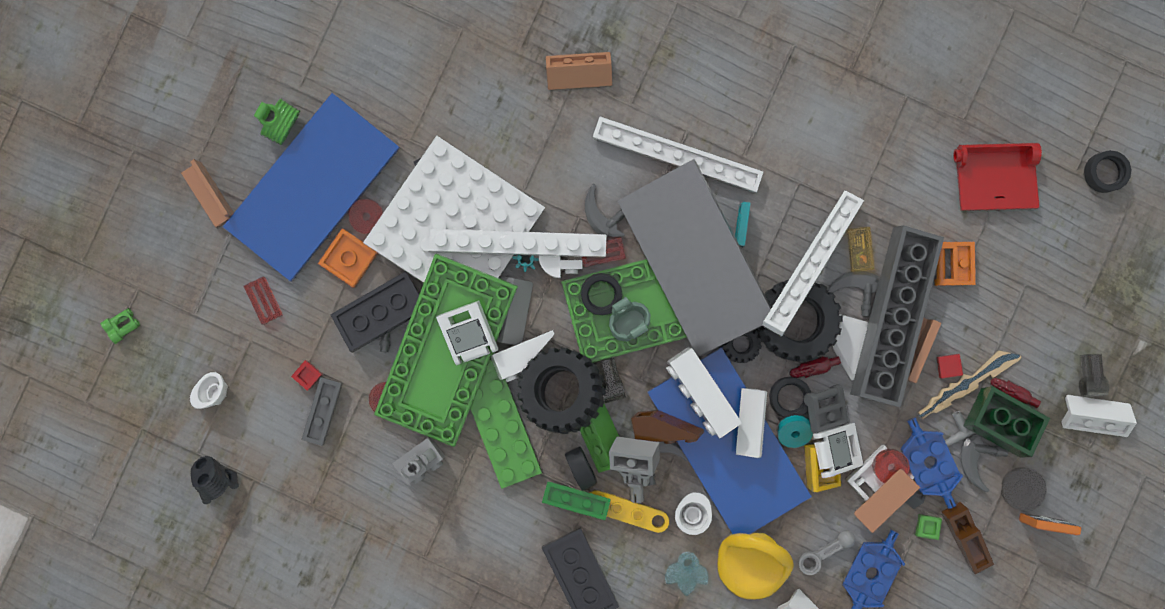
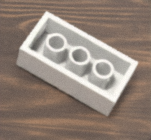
[666,347,742,438]

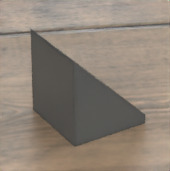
[905,489,926,509]

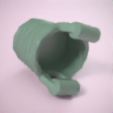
[609,297,651,342]

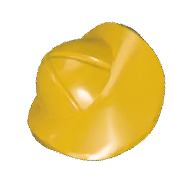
[717,533,794,600]

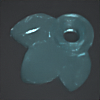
[665,552,708,596]

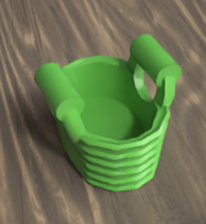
[254,99,300,145]

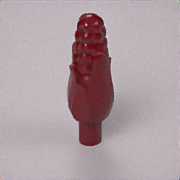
[790,356,841,378]
[990,378,1041,408]

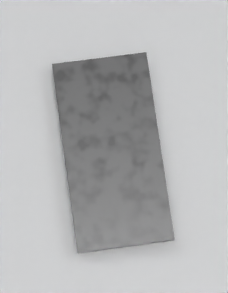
[617,159,771,356]

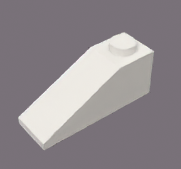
[491,330,554,382]

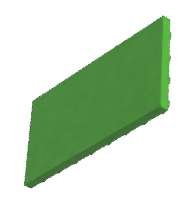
[374,253,518,447]
[561,259,687,363]

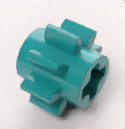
[512,255,539,273]

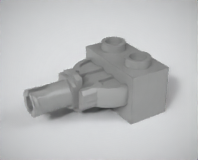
[392,437,445,485]
[609,437,660,503]

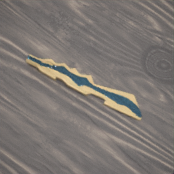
[917,350,1021,419]

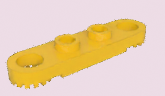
[589,490,669,533]

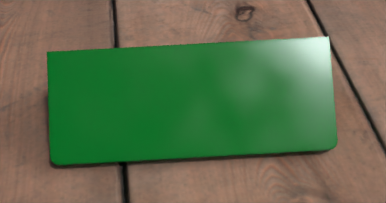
[542,481,611,520]

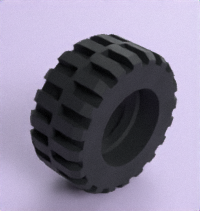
[756,280,843,362]
[517,347,606,434]

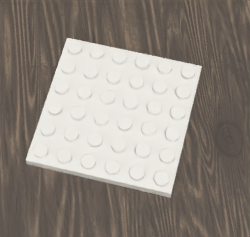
[363,136,545,283]

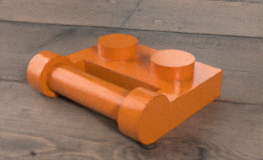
[934,242,976,286]

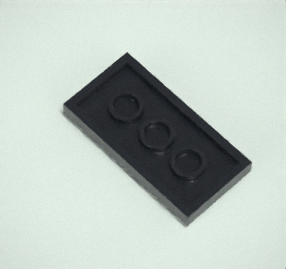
[330,271,420,353]
[542,527,619,609]

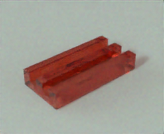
[582,237,626,267]
[244,277,283,325]

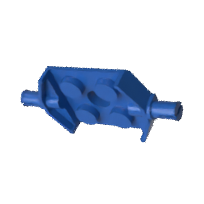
[900,417,963,509]
[842,529,905,609]

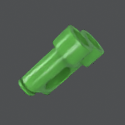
[100,308,141,344]

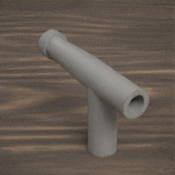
[945,411,975,447]

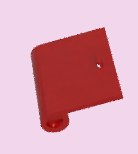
[953,143,1042,211]

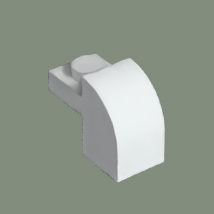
[539,255,582,279]

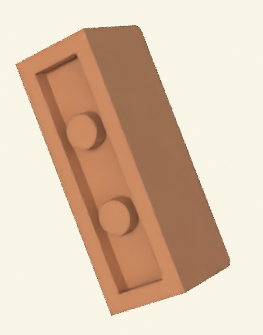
[546,52,612,90]
[181,159,234,228]
[908,318,941,383]
[854,469,920,533]

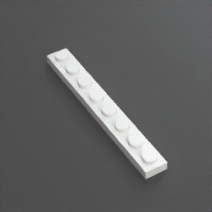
[593,117,763,193]
[762,191,864,336]
[429,229,606,258]

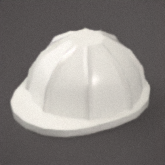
[190,372,228,409]
[675,492,712,535]

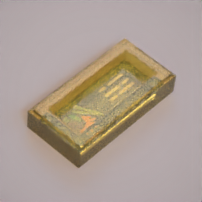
[847,227,874,272]

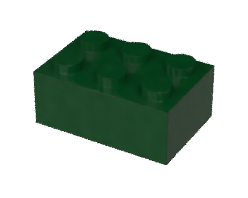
[963,386,1050,458]

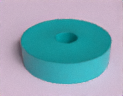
[777,415,813,448]

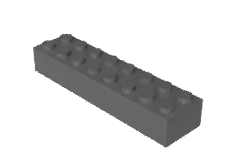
[850,225,944,408]

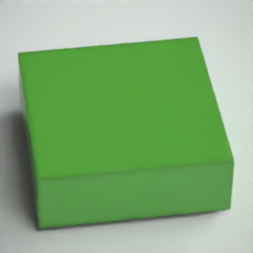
[915,514,942,540]

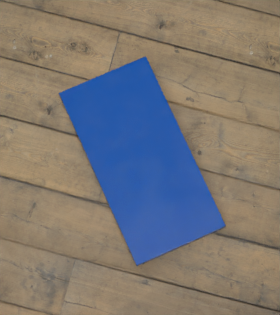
[223,93,400,281]
[647,348,812,534]

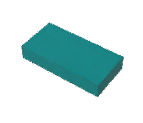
[735,202,751,247]

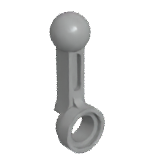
[798,531,855,575]

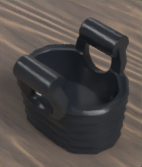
[190,456,239,504]

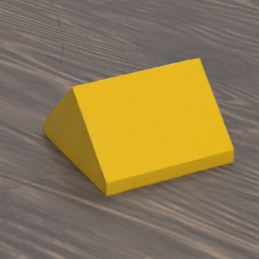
[804,444,841,492]

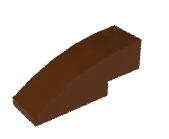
[941,502,994,574]

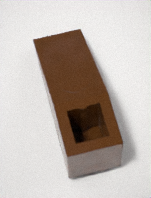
[631,410,704,444]

